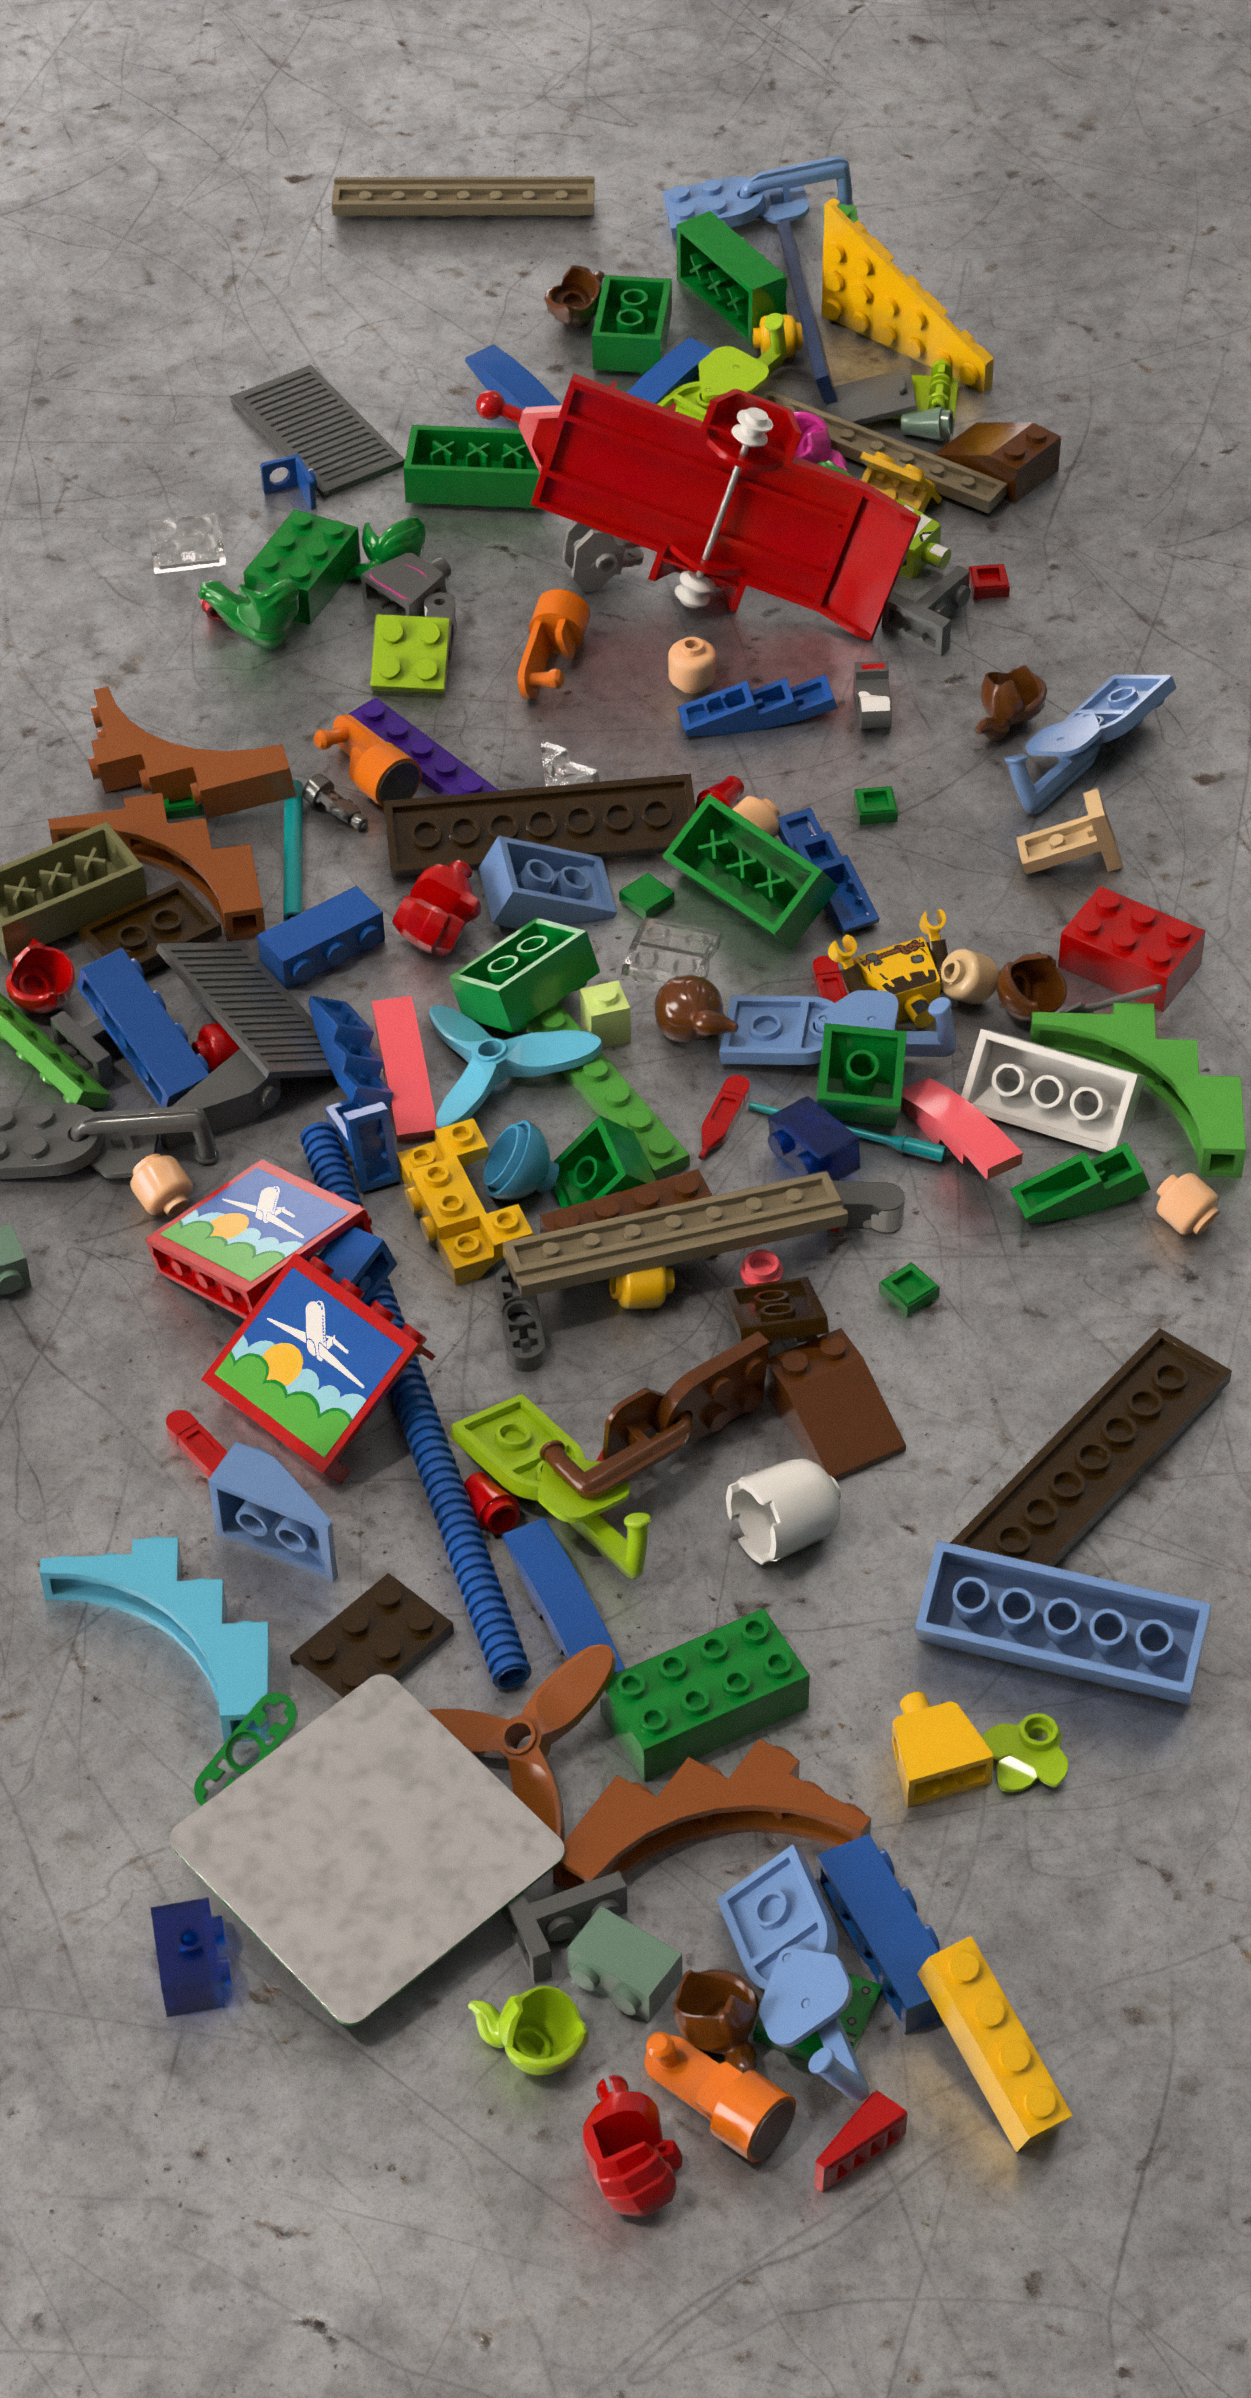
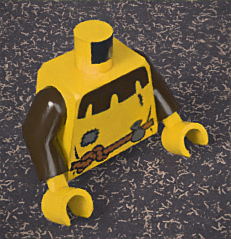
[828,909,948,1028]

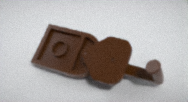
[539,1332,770,1499]

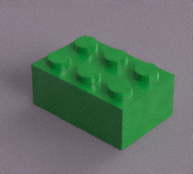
[592,275,672,374]
[243,509,361,625]
[449,918,600,1033]

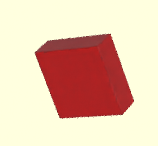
[968,564,1010,599]

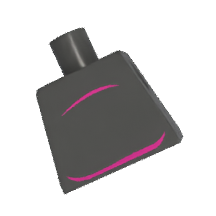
[361,553,451,617]

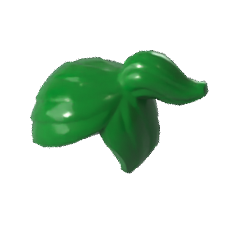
[347,515,426,581]

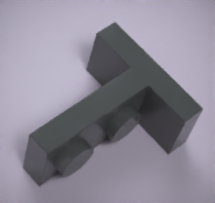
[882,565,971,656]
[50,1011,120,1089]
[501,1871,627,1983]

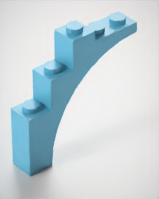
[40,1536,272,1742]

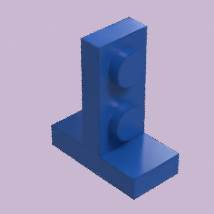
[324,1099,401,1192]

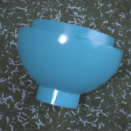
[483,1120,559,1201]

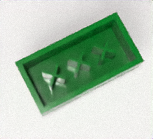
[677,211,788,346]
[403,425,540,509]
[662,794,839,950]
[600,1608,810,1782]

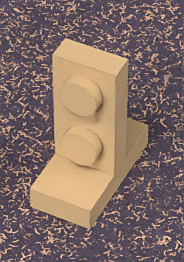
[1016,788,1123,875]

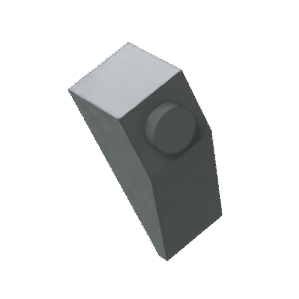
[160,1048,281,1150]

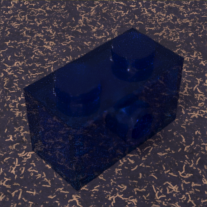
[768,1095,861,1181]
[150,1897,232,2017]

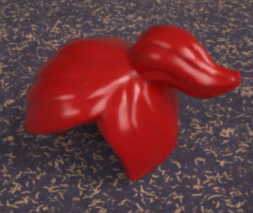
[5,938,75,1014]

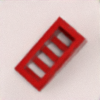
[814,2090,908,2193]

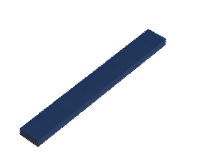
[777,220,838,405]

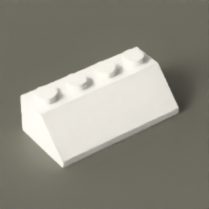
[961,1029,1146,1152]

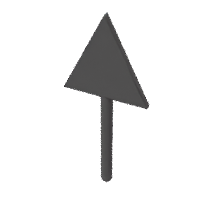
[1058,984,1162,1014]

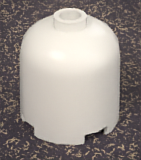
[726,1459,841,1564]

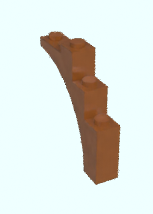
[88,686,296,819]
[48,793,265,941]
[553,1739,871,1890]

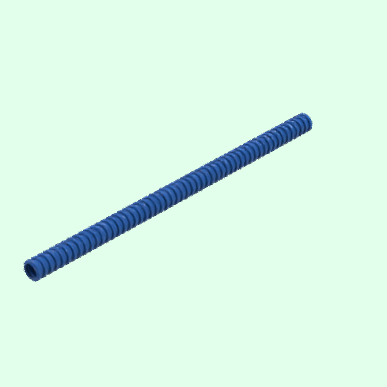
[300,1122,532,1689]

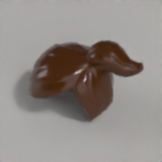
[544,265,605,327]
[975,665,1048,742]
[996,952,1067,1023]
[654,975,739,1044]
[673,1970,759,2073]

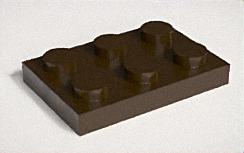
[78,881,222,973]
[723,1277,829,1346]
[290,1573,454,1702]

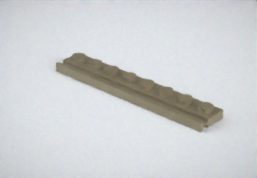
[332,176,595,217]
[503,1171,848,1298]

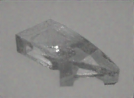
[540,741,600,786]

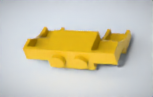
[396,1118,534,1286]

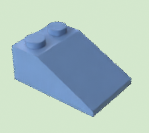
[479,836,617,929]
[208,1442,338,1583]

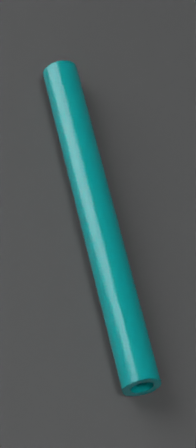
[283,779,303,921]

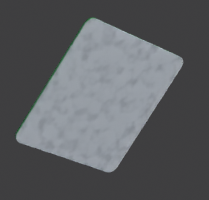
[169,1674,565,2026]

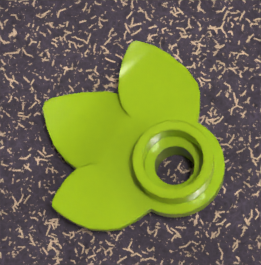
[981,1713,1068,1793]

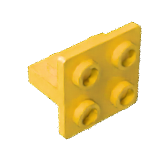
[860,451,942,513]

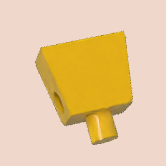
[891,1691,994,1808]

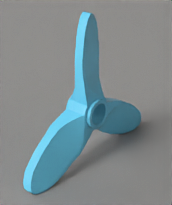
[429,1005,602,1129]

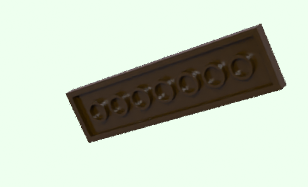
[384,774,696,878]
[950,1328,1232,1567]

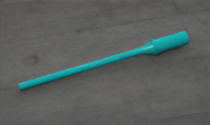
[748,1101,947,1162]

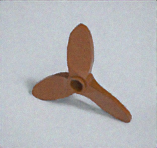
[428,1644,616,1842]

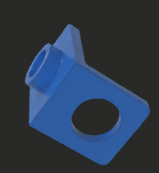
[260,454,317,509]

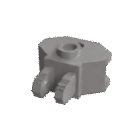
[562,521,644,592]

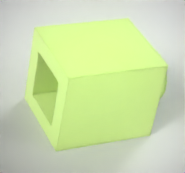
[580,980,631,1048]

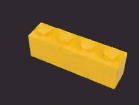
[917,1936,1073,2153]

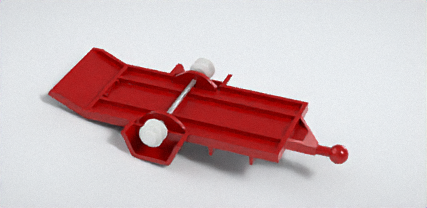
[476,373,921,641]

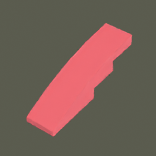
[372,996,437,1141]
[901,1077,1023,1180]

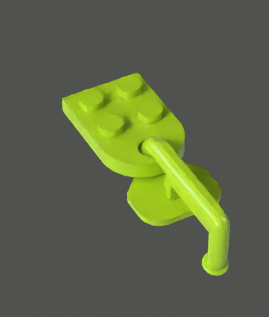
[657,313,787,421]
[450,1393,651,1579]

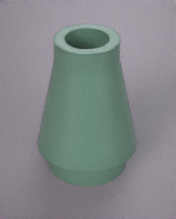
[901,406,954,441]

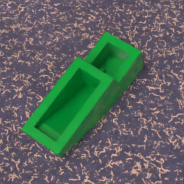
[1010,1142,1151,1223]

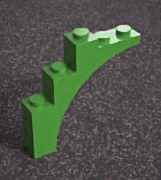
[1030,1003,1246,1178]

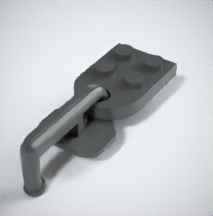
[0,1104,219,1179]

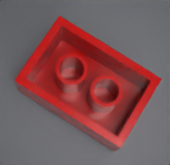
[1058,886,1206,1012]

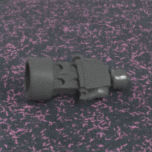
[302,773,368,830]

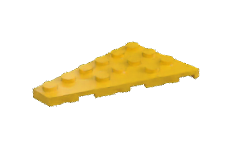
[821,198,994,393]

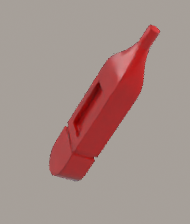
[812,956,848,1003]
[698,1075,750,1160]
[166,1410,228,1478]

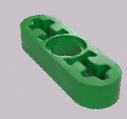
[194,1692,298,1806]

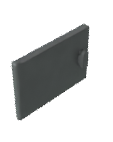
[825,367,918,425]

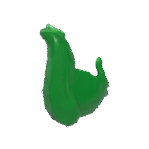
[198,571,299,649]

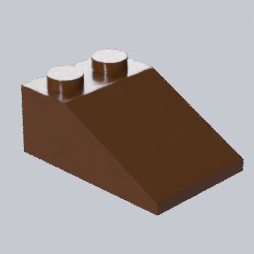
[934,422,1061,504]
[764,1328,906,1481]

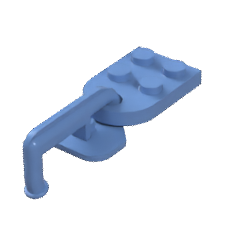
[662,156,854,239]
[1005,674,1176,814]
[719,990,957,1065]
[717,1844,869,2102]

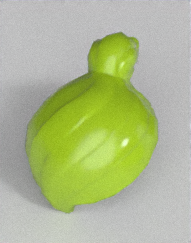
[468,1986,589,2075]

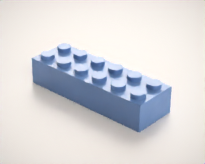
[915,1540,1211,1705]

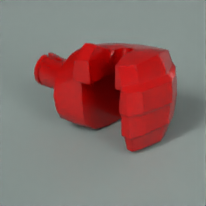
[392,860,481,956]
[583,2075,683,2217]

